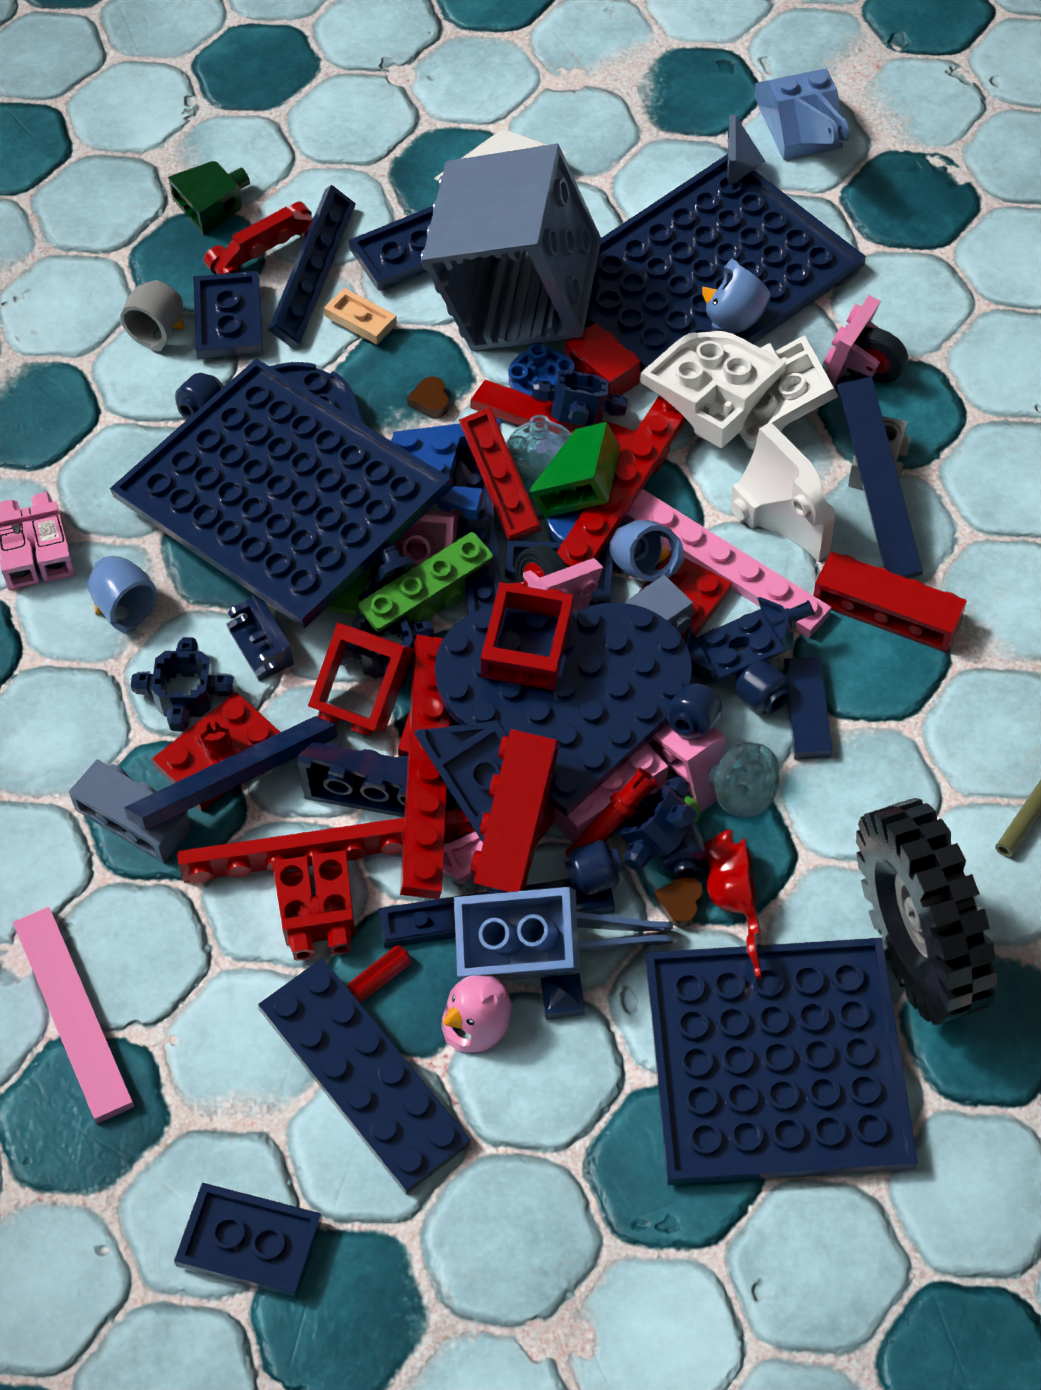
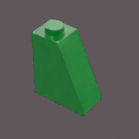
[530,422,621,518]

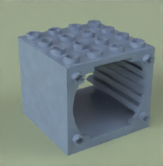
[421,143,601,351]

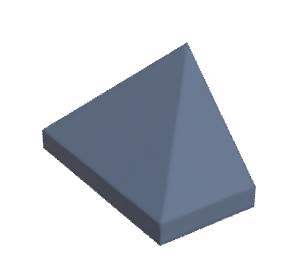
[728,115,766,184]

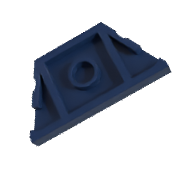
[414,721,509,843]

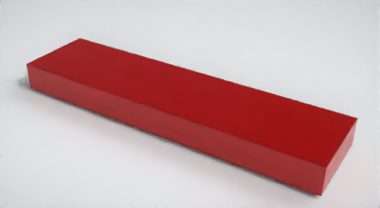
[459,407,542,541]

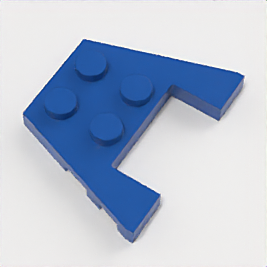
[391,419,502,521]

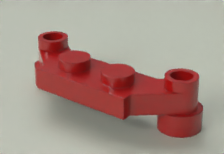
[203,201,313,274]

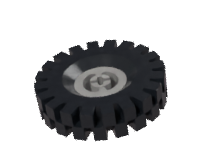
[856,798,997,1025]

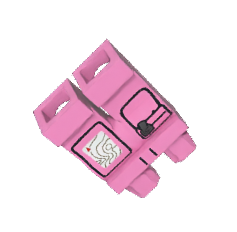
[0,492,76,590]

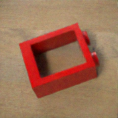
[480,582,574,691]
[308,622,415,736]

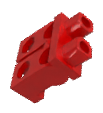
[272,850,356,961]

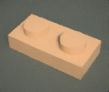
[324,288,397,345]

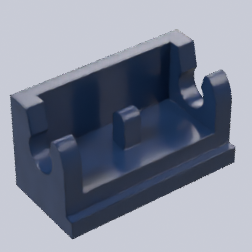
[226,595,294,681]

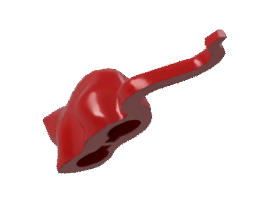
[706,829,762,980]

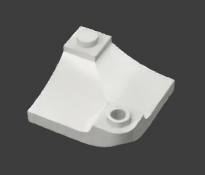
[640,331,786,449]
[739,335,838,450]
[730,422,835,562]

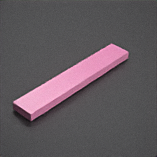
[13,907,134,1124]

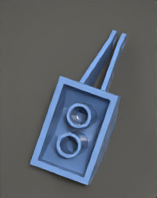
[754,68,849,161]
[454,887,674,980]

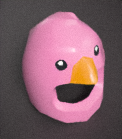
[441,975,513,1053]

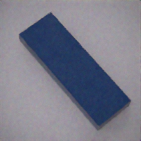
[783,657,833,759]

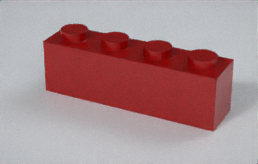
[813,551,967,653]
[470,729,561,892]

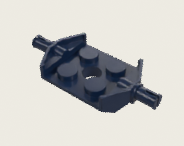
[684,597,815,684]

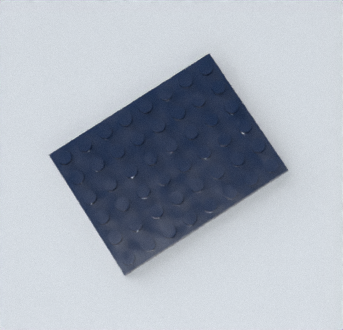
[585,154,866,372]
[109,358,453,629]

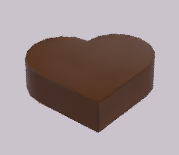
[407,376,449,418]
[654,877,702,928]

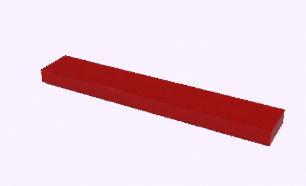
[470,380,671,473]

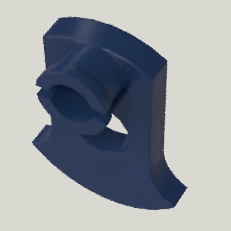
[357,545,415,601]

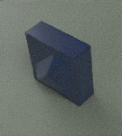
[540,973,585,1020]

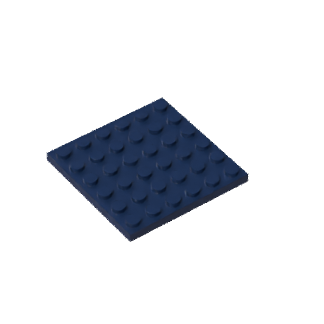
[645,938,918,1185]

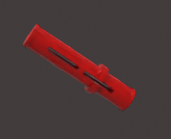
[565,768,658,858]

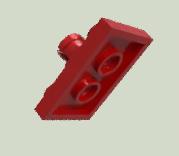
[152,692,280,811]

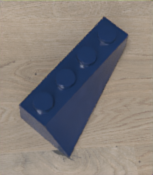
[297,742,457,817]

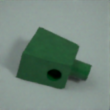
[168,161,250,235]

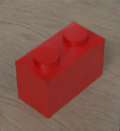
[566,323,641,396]

